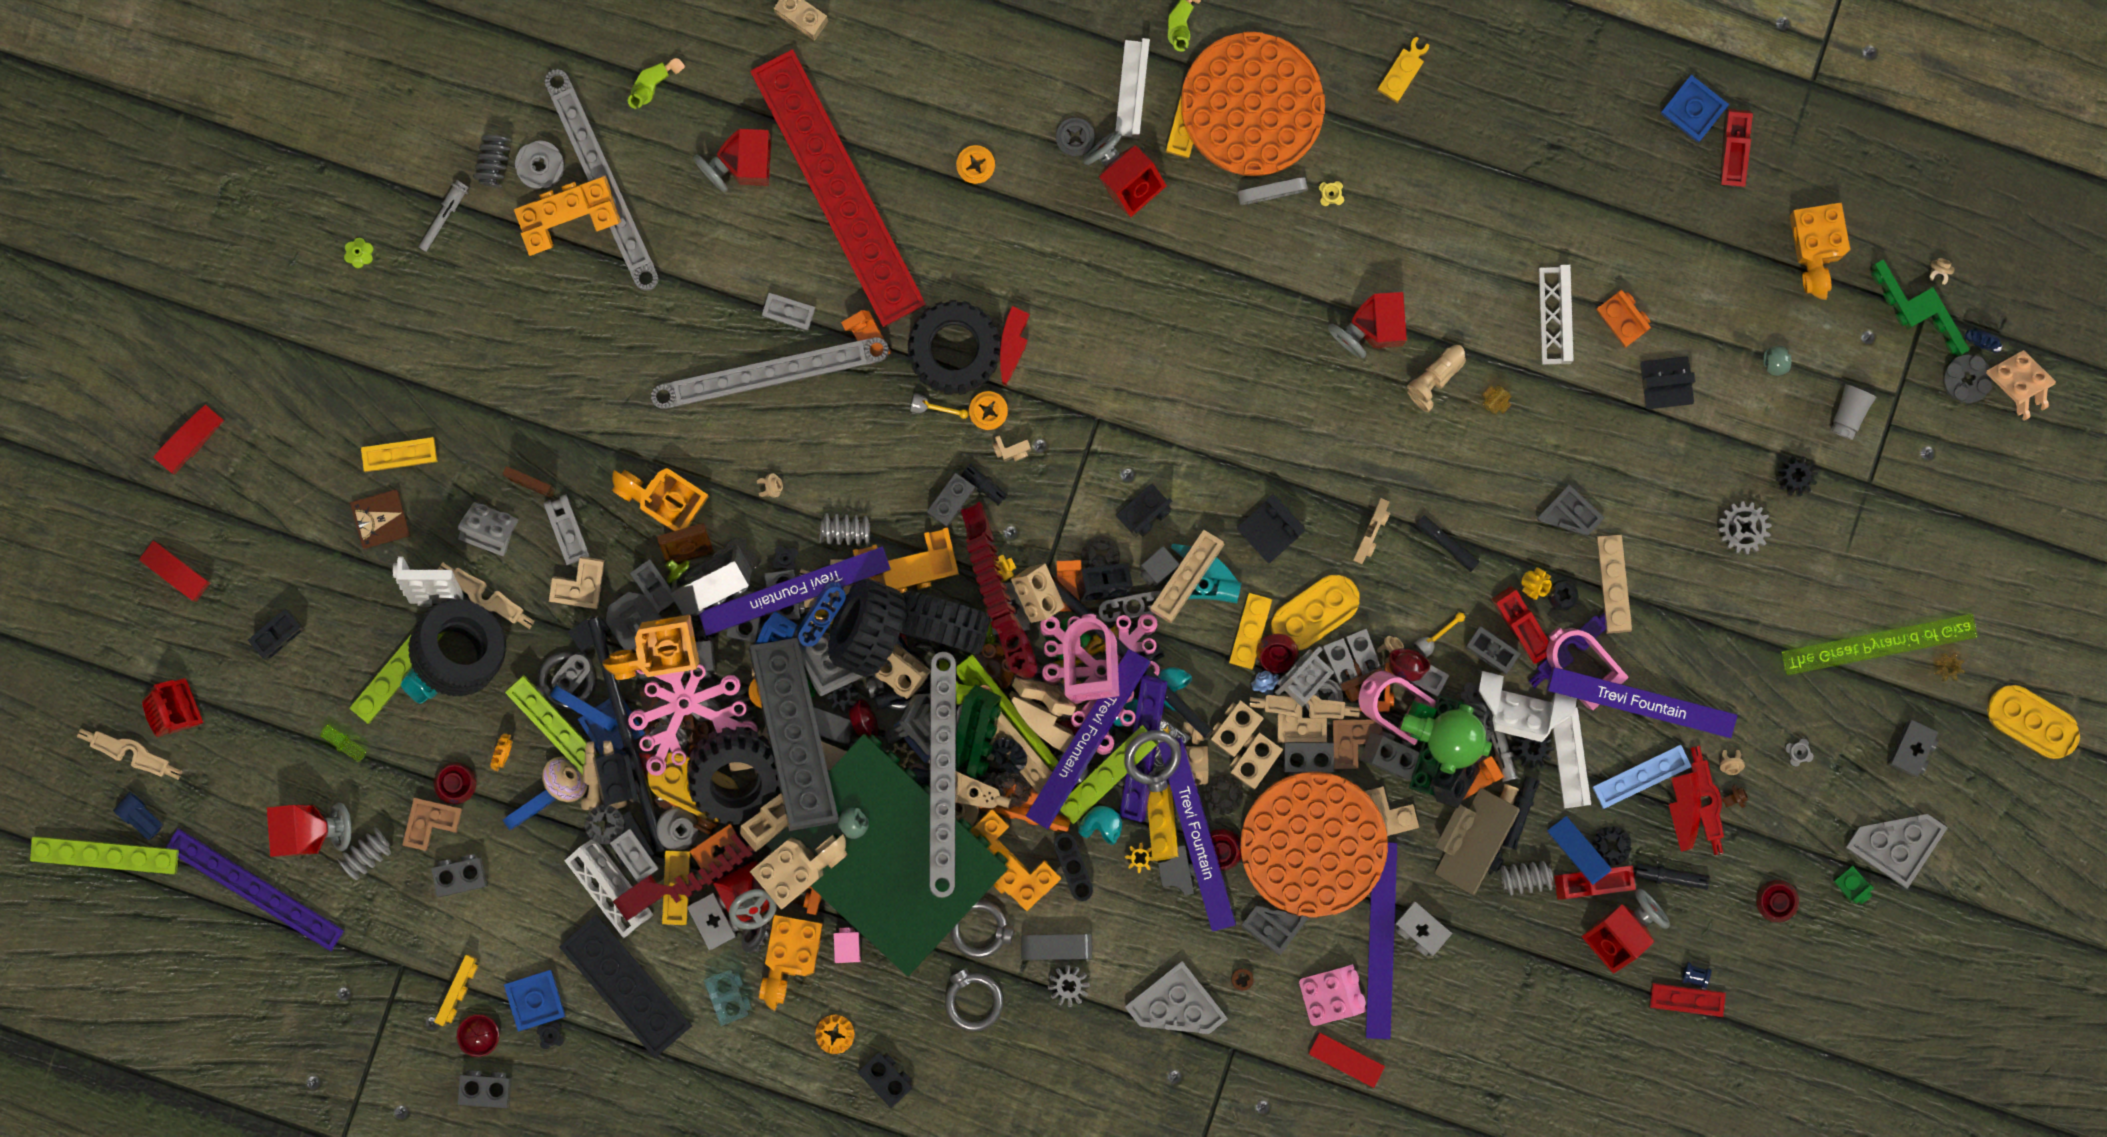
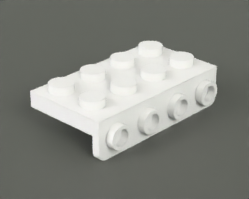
[393,556,463,607]

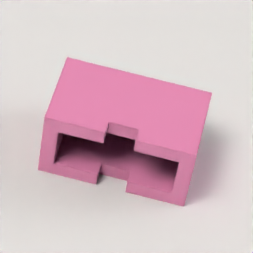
[834,928,861,963]

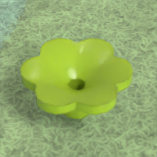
[344,238,374,269]
[665,559,690,584]

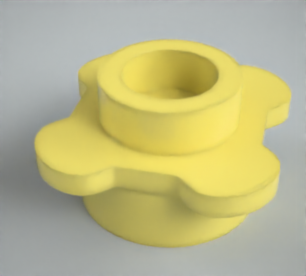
[1319,181,1344,206]

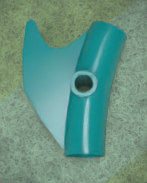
[1166,544,1242,604]

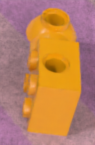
[1789,203,1850,300]
[612,468,709,532]
[602,615,699,680]
[759,915,823,1011]

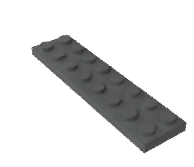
[749,638,839,831]

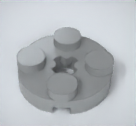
[515,140,564,190]

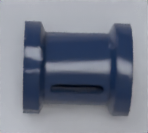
[1681,962,1712,990]

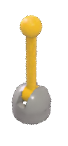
[910,393,969,419]
[1413,612,1465,658]

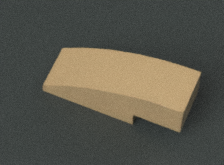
[1009,691,1075,753]
[740,794,788,852]

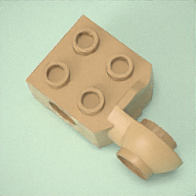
[750,834,848,910]

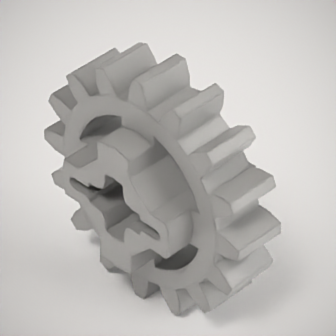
[1717,501,1772,555]

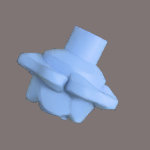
[1251,671,1279,696]

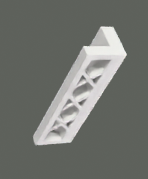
[1115,38,1150,139]
[1539,265,1573,365]
[1552,707,1591,809]
[564,840,653,938]

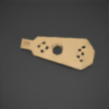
[955,771,1011,809]

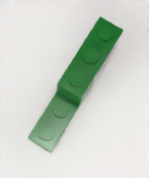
[1871,259,1970,357]

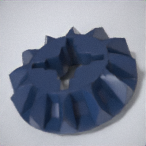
[1965,329,2003,353]

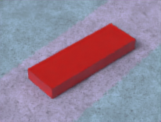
[1649,983,1726,1017]
[1308,1032,1385,1088]

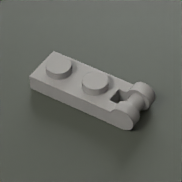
[543,494,590,566]

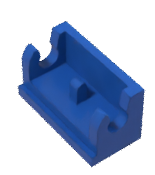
[755,611,798,645]

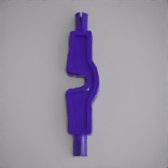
[1528,613,1606,688]

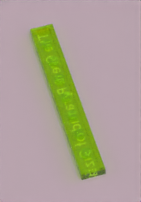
[1781,614,1978,676]

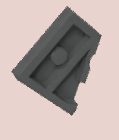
[1537,484,1604,536]
[1241,906,1308,956]

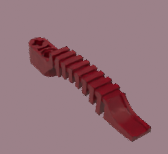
[961,502,1038,679]
[613,834,754,922]

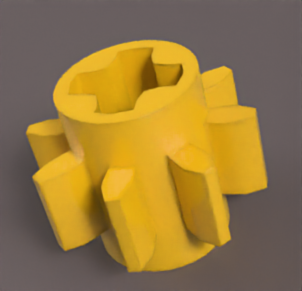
[996,555,1016,583]
[1521,567,1552,600]
[1125,843,1154,873]

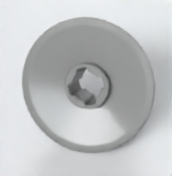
[657,807,699,851]

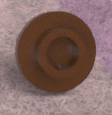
[1722,784,1749,808]

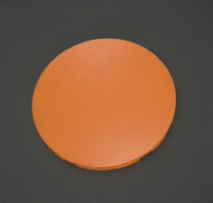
[1181,32,1325,176]
[1241,772,1388,917]

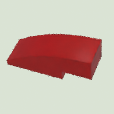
[1721,109,1753,187]
[1000,306,1030,386]
[153,405,224,475]
[139,540,210,602]
[1491,586,1549,664]
[1669,772,1701,852]
[1554,866,1636,900]

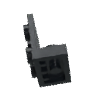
[1116,483,1173,538]
[1237,493,1306,563]

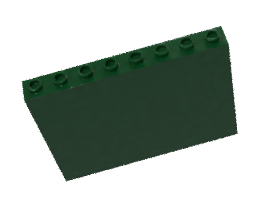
[766,733,1010,977]

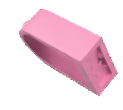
[1063,614,1119,702]
[1546,627,1629,710]
[1359,671,1436,745]

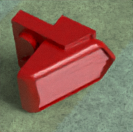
[142,678,204,737]

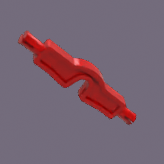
[1690,746,1724,855]

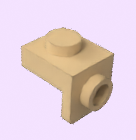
[992,435,1031,462]
[1185,746,1208,786]

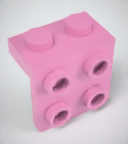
[1299,964,1366,1026]

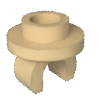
[1930,258,1955,285]
[757,473,783,498]
[1377,636,1404,663]
[1181,722,1205,744]
[1720,750,1745,775]

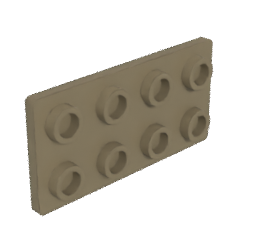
[1435,788,1520,895]

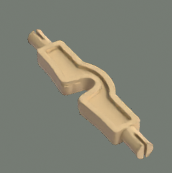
[438,562,535,630]
[1249,695,1360,719]
[77,728,182,780]

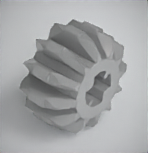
[1048,965,1090,1007]

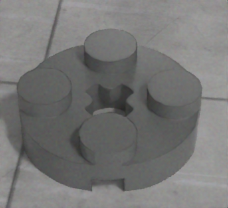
[1943,355,1993,404]

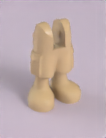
[1407,345,1466,412]
[580,741,627,811]

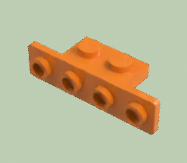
[976,777,1071,832]

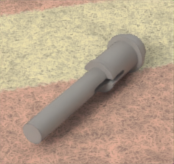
[418,180,469,252]

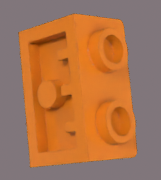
[1596,289,1651,348]

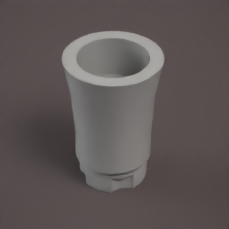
[1831,384,1877,440]

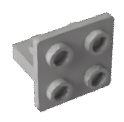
[458,502,518,556]
[1275,646,1334,707]

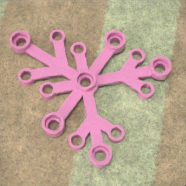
[1040,614,1160,755]
[628,664,758,776]

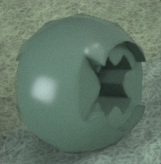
[1764,345,1791,376]
[838,808,869,839]

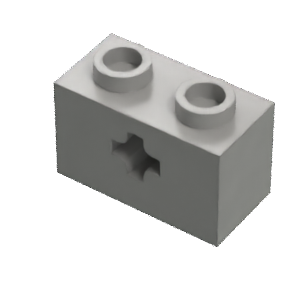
[687,893,738,950]
[1395,902,1452,956]

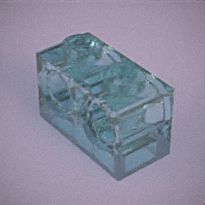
[703,969,752,1026]

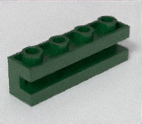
[955,684,1002,780]
[1409,695,1466,797]

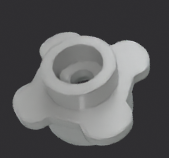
[1785,739,1813,766]

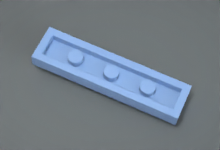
[1592,745,1692,809]

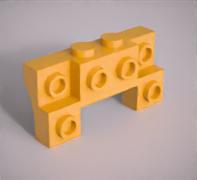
[514,175,621,256]
[853,527,959,593]
[970,808,1062,911]

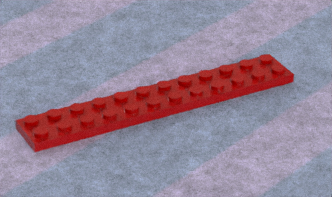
[750,49,926,328]

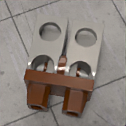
[1321,629,1382,702]

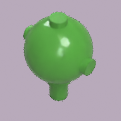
[1400,704,1492,774]

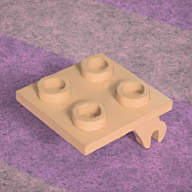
[1986,350,2056,421]

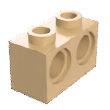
[774,0,828,41]
[1011,564,1065,623]
[875,644,931,699]
[1210,700,1264,758]
[1230,733,1283,790]

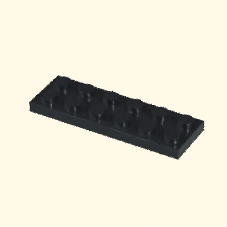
[559,915,692,1058]

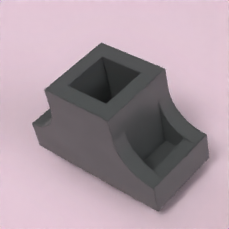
[1158,845,1195,896]

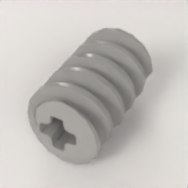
[820,513,870,547]
[337,827,391,880]
[1500,860,1553,896]

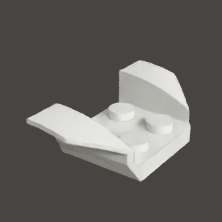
[1479,671,1577,742]

